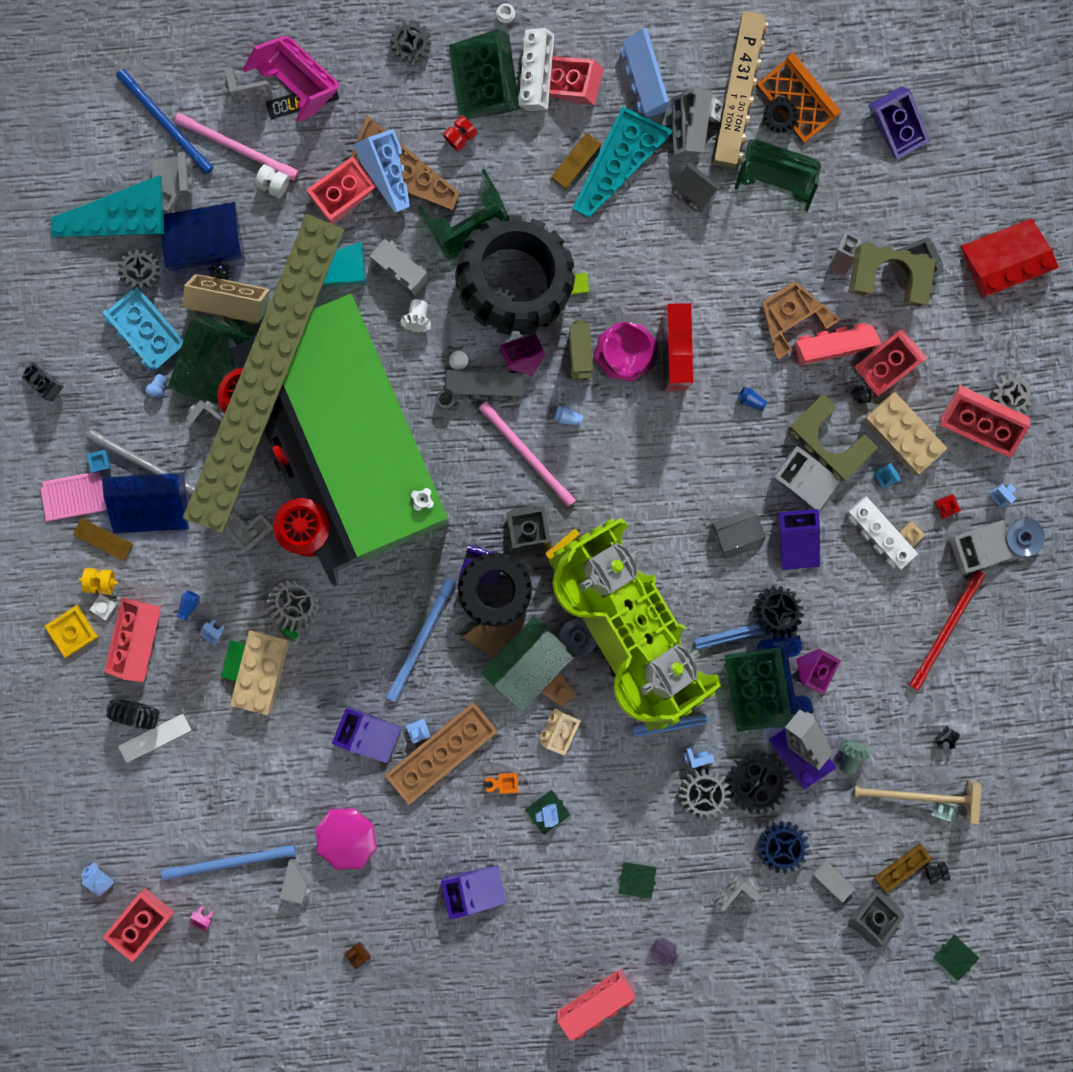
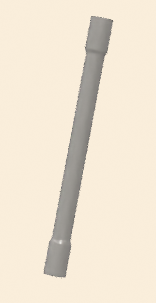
[86,429,195,496]

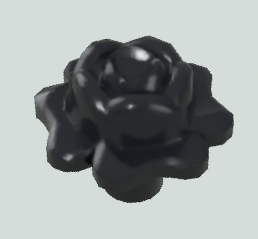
[208,261,231,280]
[851,385,875,404]

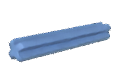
[694,624,766,650]
[632,714,708,737]

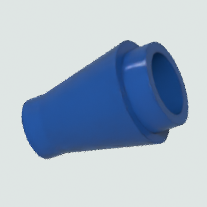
[737,387,767,411]
[176,590,200,620]

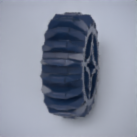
[757,821,810,874]

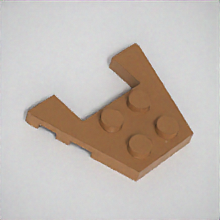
[762,281,841,360]

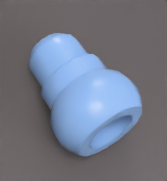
[145,374,167,399]

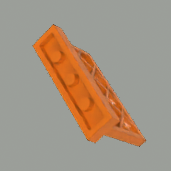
[757,52,841,144]

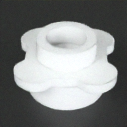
[411,488,434,511]

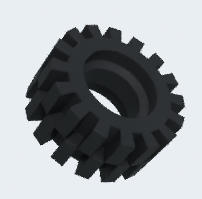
[763,97,799,133]

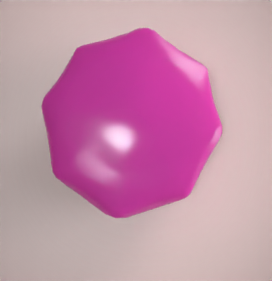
[594,322,658,382]
[315,808,377,870]

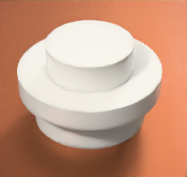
[496,4,515,23]
[449,351,468,370]

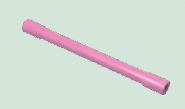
[174,113,299,181]
[478,401,576,508]

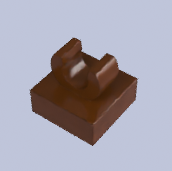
[344,941,371,970]

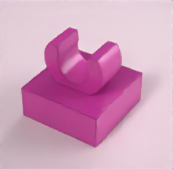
[189,906,213,932]

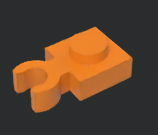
[485,772,519,794]

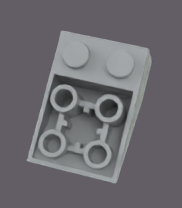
[771,446,840,511]
[949,520,1015,573]

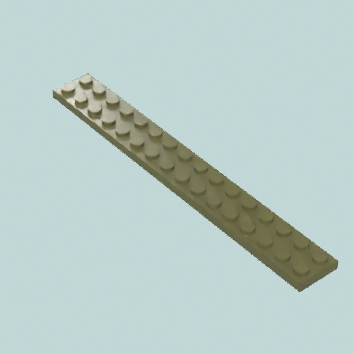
[183,214,344,534]

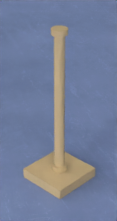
[854,780,981,824]

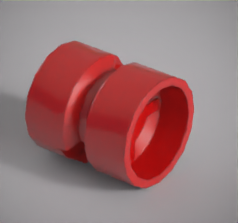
[442,115,478,152]

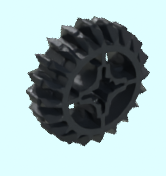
[752,586,804,638]
[106,699,160,729]

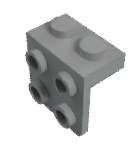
[223,68,273,104]
[151,152,194,196]
[186,400,225,426]
[715,874,762,913]

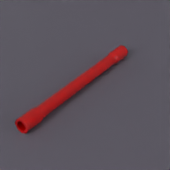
[909,570,986,691]

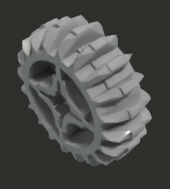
[266,580,319,631]
[679,768,731,820]

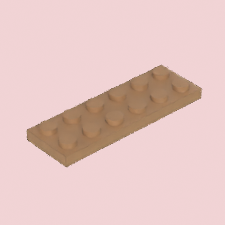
[384,702,498,805]

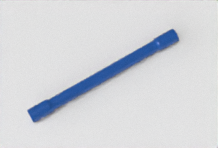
[116,69,214,175]

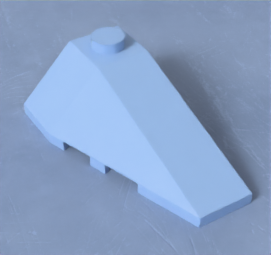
[353,129,410,212]

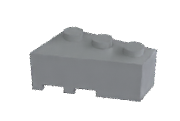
[671,88,713,157]

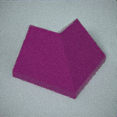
[499,332,545,377]
[796,649,841,694]

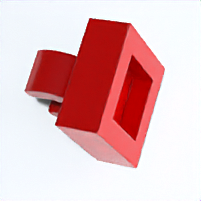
[934,494,961,519]

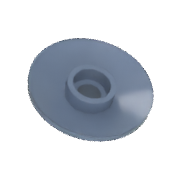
[1006,518,1045,556]
[559,618,597,657]

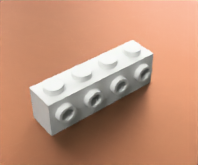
[518,28,554,111]
[846,497,918,569]

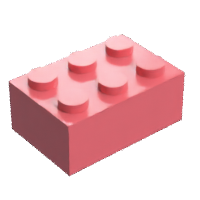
[103,888,175,962]

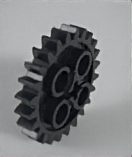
[726,751,789,814]

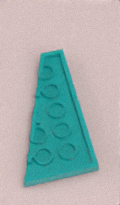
[572,106,673,218]
[51,175,164,238]

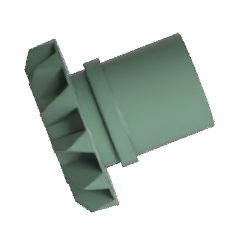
[839,740,870,774]

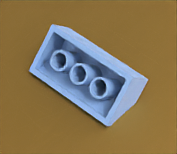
[620,28,669,118]

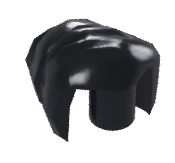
[935,725,960,749]

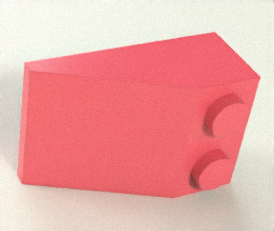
[549,56,604,105]
[307,156,376,224]
[854,329,927,396]

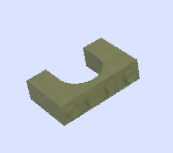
[848,242,936,308]
[568,320,593,381]
[788,394,878,482]

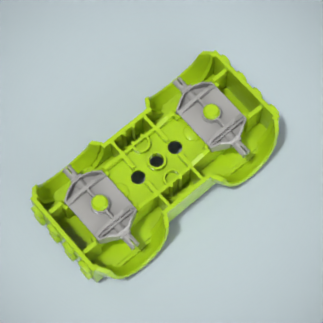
[548,518,721,731]

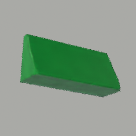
[221,640,246,682]

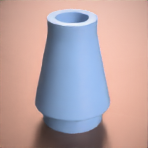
[553,405,583,426]

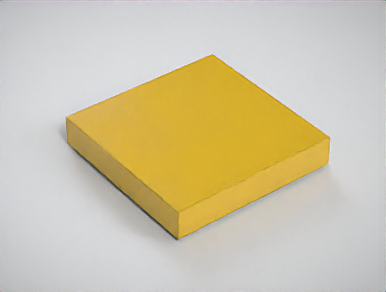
[44,605,98,658]

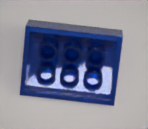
[161,202,245,272]
[102,472,189,534]

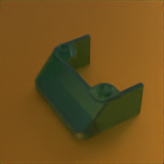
[734,139,821,212]
[418,169,508,259]

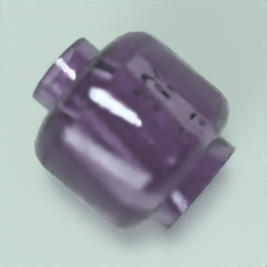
[649,937,679,967]

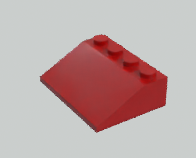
[960,218,1059,299]

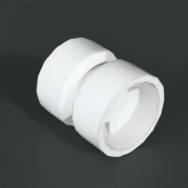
[254,164,290,199]

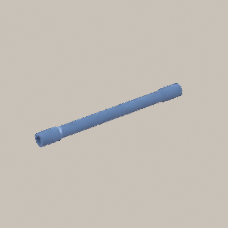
[386,577,457,702]
[161,845,296,881]

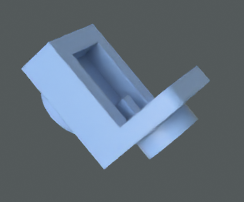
[81,862,114,897]

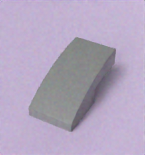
[813,861,856,903]

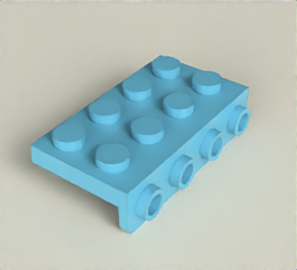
[103,287,188,372]

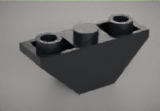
[21,362,64,402]

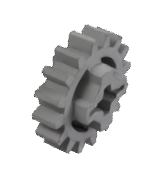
[991,374,1035,413]

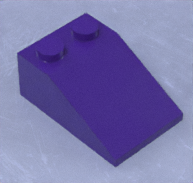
[868,86,930,160]
[768,728,836,790]

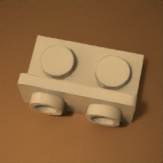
[539,709,581,756]

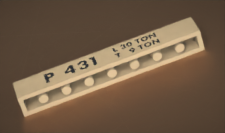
[713,10,768,169]

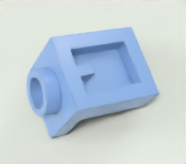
[684,747,715,768]

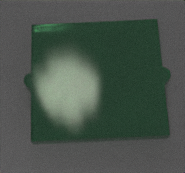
[525,789,571,835]
[618,862,657,899]
[933,934,979,981]

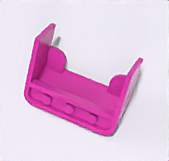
[242,36,339,122]

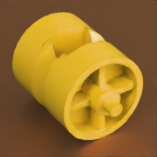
[79,568,118,595]

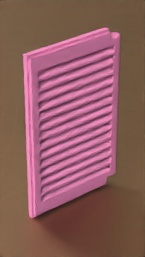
[40,472,110,522]

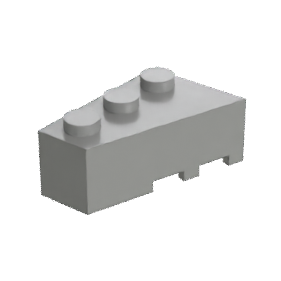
[370,239,429,297]
[785,710,833,770]

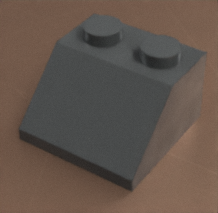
[672,163,720,213]

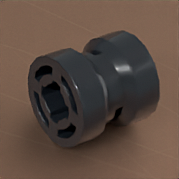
[925,861,950,885]

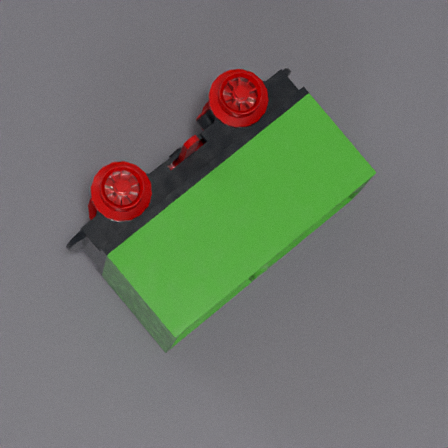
[217,293,449,587]

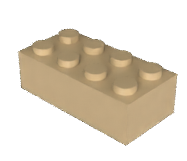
[182,273,270,324]
[862,392,947,476]
[230,630,290,715]

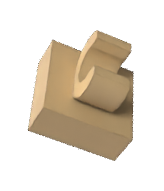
[899,521,925,547]

